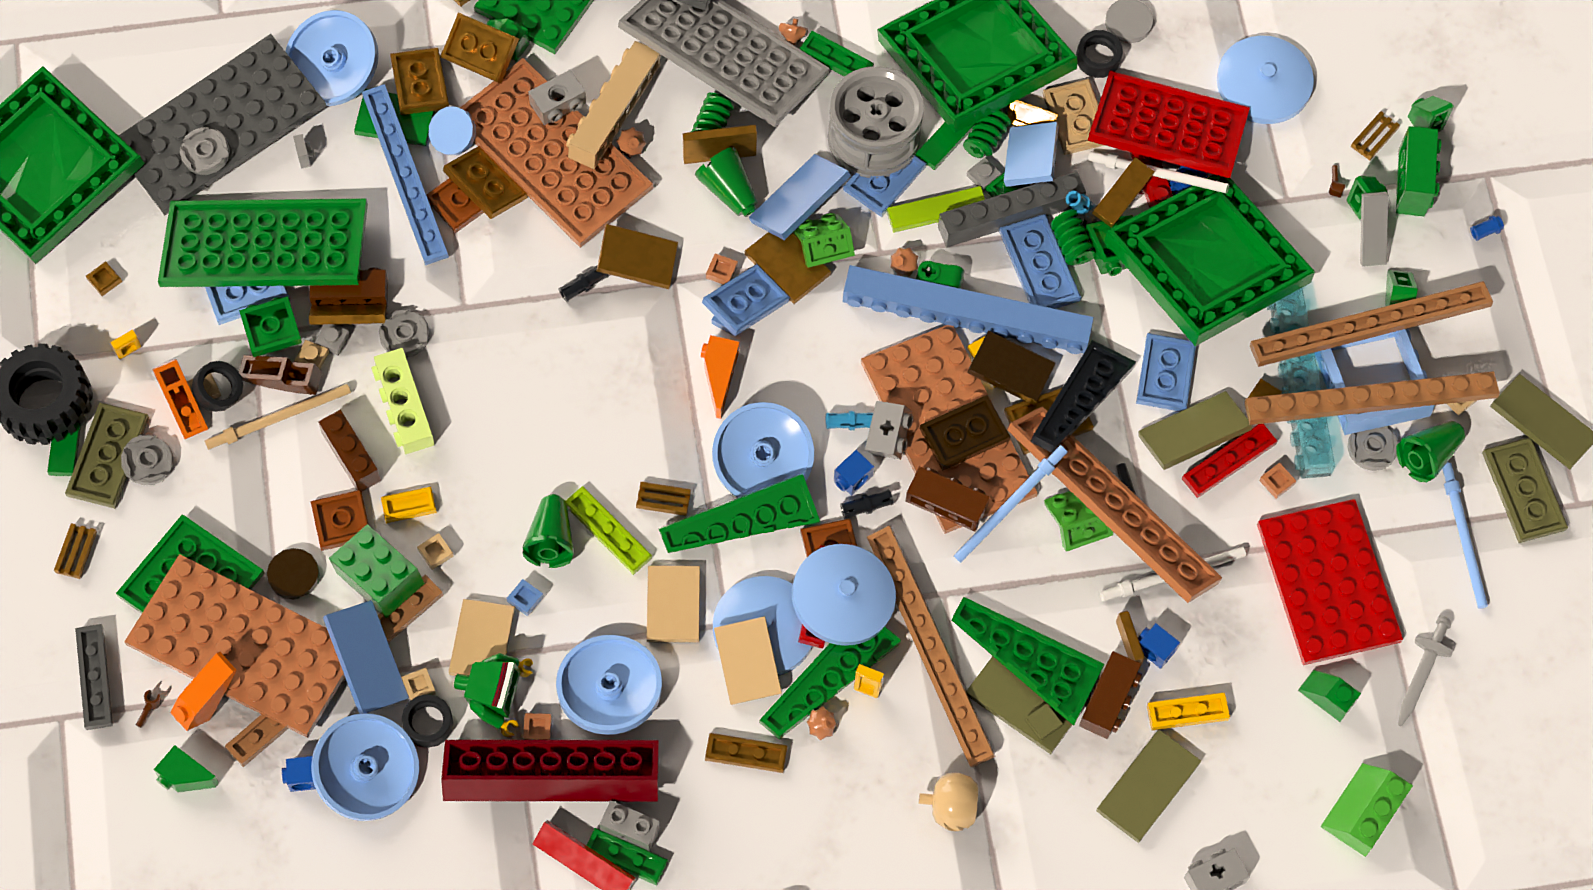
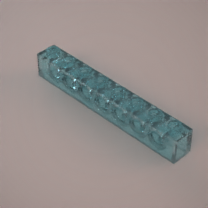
[1266,288,1335,479]

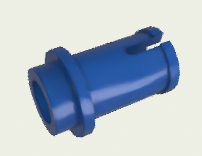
[1470,215,1504,241]

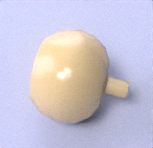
[919,772,978,831]

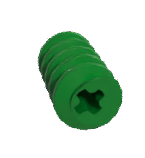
[691,92,734,132]
[963,110,1011,158]
[1051,209,1096,266]

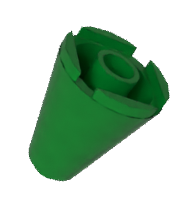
[695,147,758,217]
[1396,421,1465,482]
[522,494,574,568]

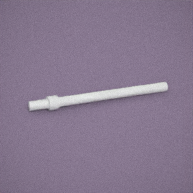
[1088,151,1229,194]
[1100,547,1246,601]

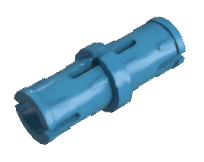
[1066,191,1096,217]
[826,411,873,430]

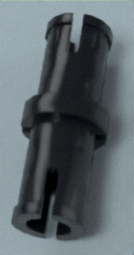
[558,266,609,302]
[840,489,894,519]

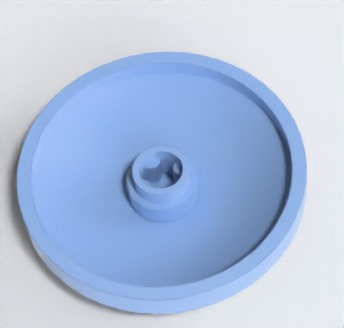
[285,10,378,106]
[1217,36,1314,124]
[712,402,814,498]
[792,544,896,645]
[713,576,813,676]
[556,635,662,735]
[311,713,419,821]

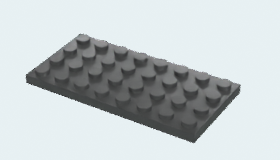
[118,34,326,216]

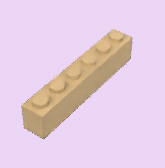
[566,41,661,169]

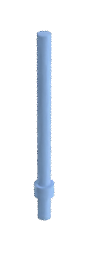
[954,445,1068,563]
[1442,463,1488,609]

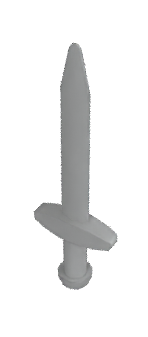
[1398,616,1452,726]

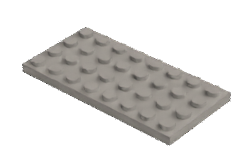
[618,0,829,127]

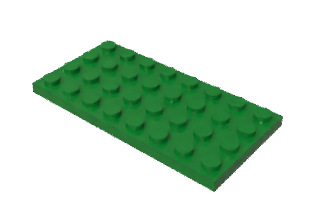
[158,198,368,287]

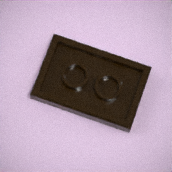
[967,330,1056,405]
[919,395,1011,471]

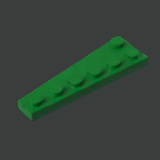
[658,474,820,553]
[759,627,901,739]

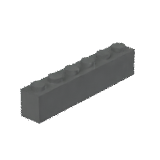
[938,171,1086,248]

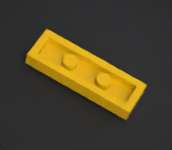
[1147,693,1230,731]

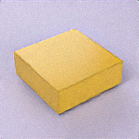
[111,329,141,359]

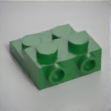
[1086,215,1133,276]
[239,296,302,358]

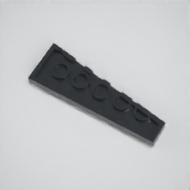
[1031,340,1136,453]

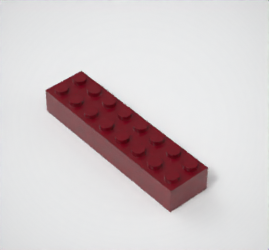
[441,740,659,802]

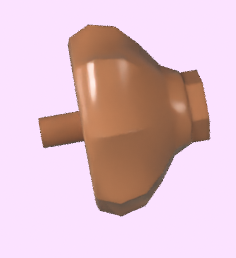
[779,19,808,45]
[616,127,647,157]
[890,247,919,277]
[807,707,837,740]

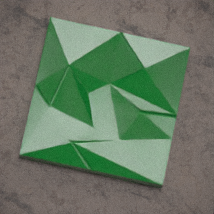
[877,0,1077,133]
[0,66,145,264]
[1104,174,1315,346]

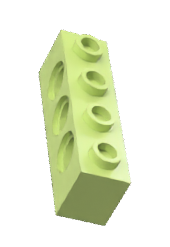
[371,348,434,455]

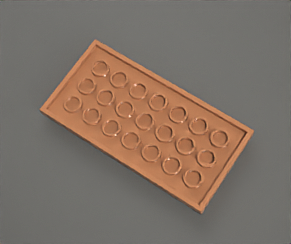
[460,58,653,248]
[861,325,1037,534]
[124,554,345,738]

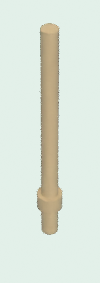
[204,384,351,450]

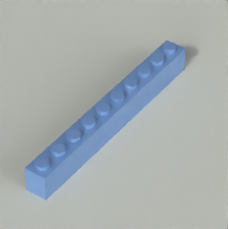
[842,265,1094,354]

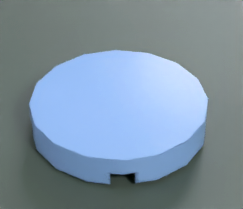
[429,107,476,155]

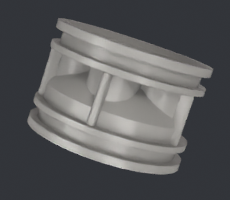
[828,67,924,178]

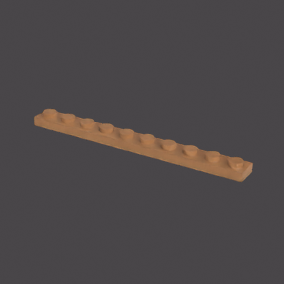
[1250,281,1493,367]
[1245,371,1500,425]
[867,526,996,768]
[225,574,443,767]

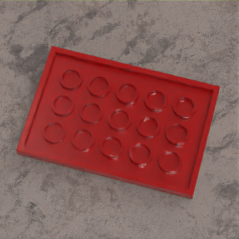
[1088,71,1250,178]
[1257,499,1403,665]

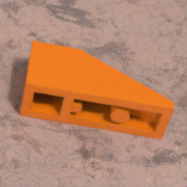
[701,335,740,419]
[152,359,208,439]
[170,652,237,731]

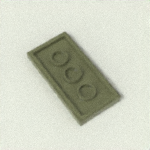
[1490,374,1593,470]
[1138,391,1252,470]
[65,402,149,509]
[1482,438,1568,543]
[966,656,1081,754]
[1096,730,1201,843]

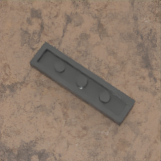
[75,624,113,730]

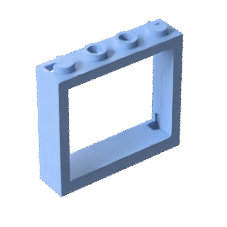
[1314,328,1435,435]

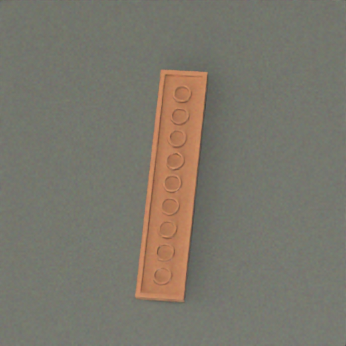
[1007,407,1222,603]

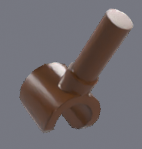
[1329,165,1345,198]
[136,690,161,728]

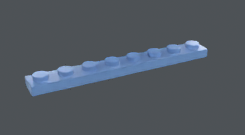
[362,84,449,265]

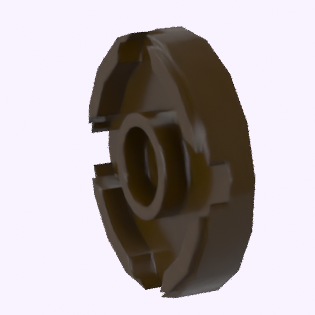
[267,548,320,600]

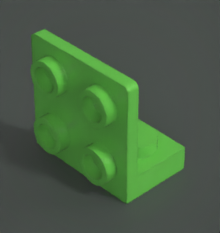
[794,213,855,268]
[1044,491,1113,552]

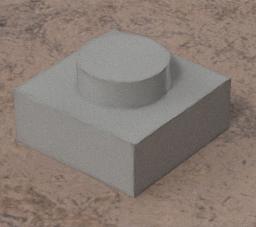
[293,134,313,169]
[967,157,1002,192]
[315,324,349,356]

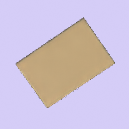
[1043,79,1105,155]
[647,566,700,642]
[449,599,515,676]
[714,616,782,705]

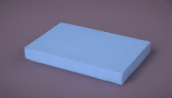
[1004,122,1059,187]
[205,286,290,325]

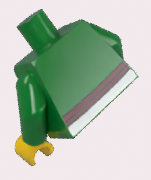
[454,653,533,737]

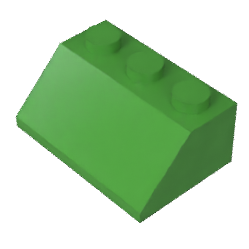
[1320,763,1413,857]

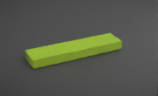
[886,186,985,233]
[565,486,652,575]

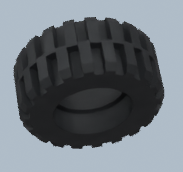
[0,343,93,445]

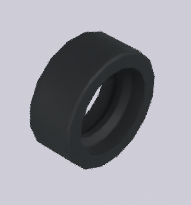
[1076,30,1123,78]
[191,361,244,412]
[402,694,453,748]

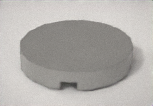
[1105,0,1153,44]
[180,127,230,175]
[379,309,430,358]
[1347,426,1399,471]
[121,435,173,485]

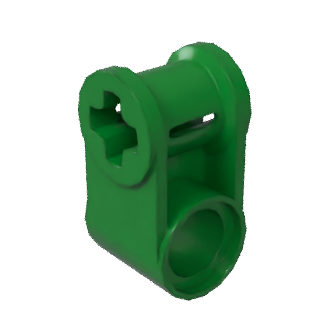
[916,261,965,289]

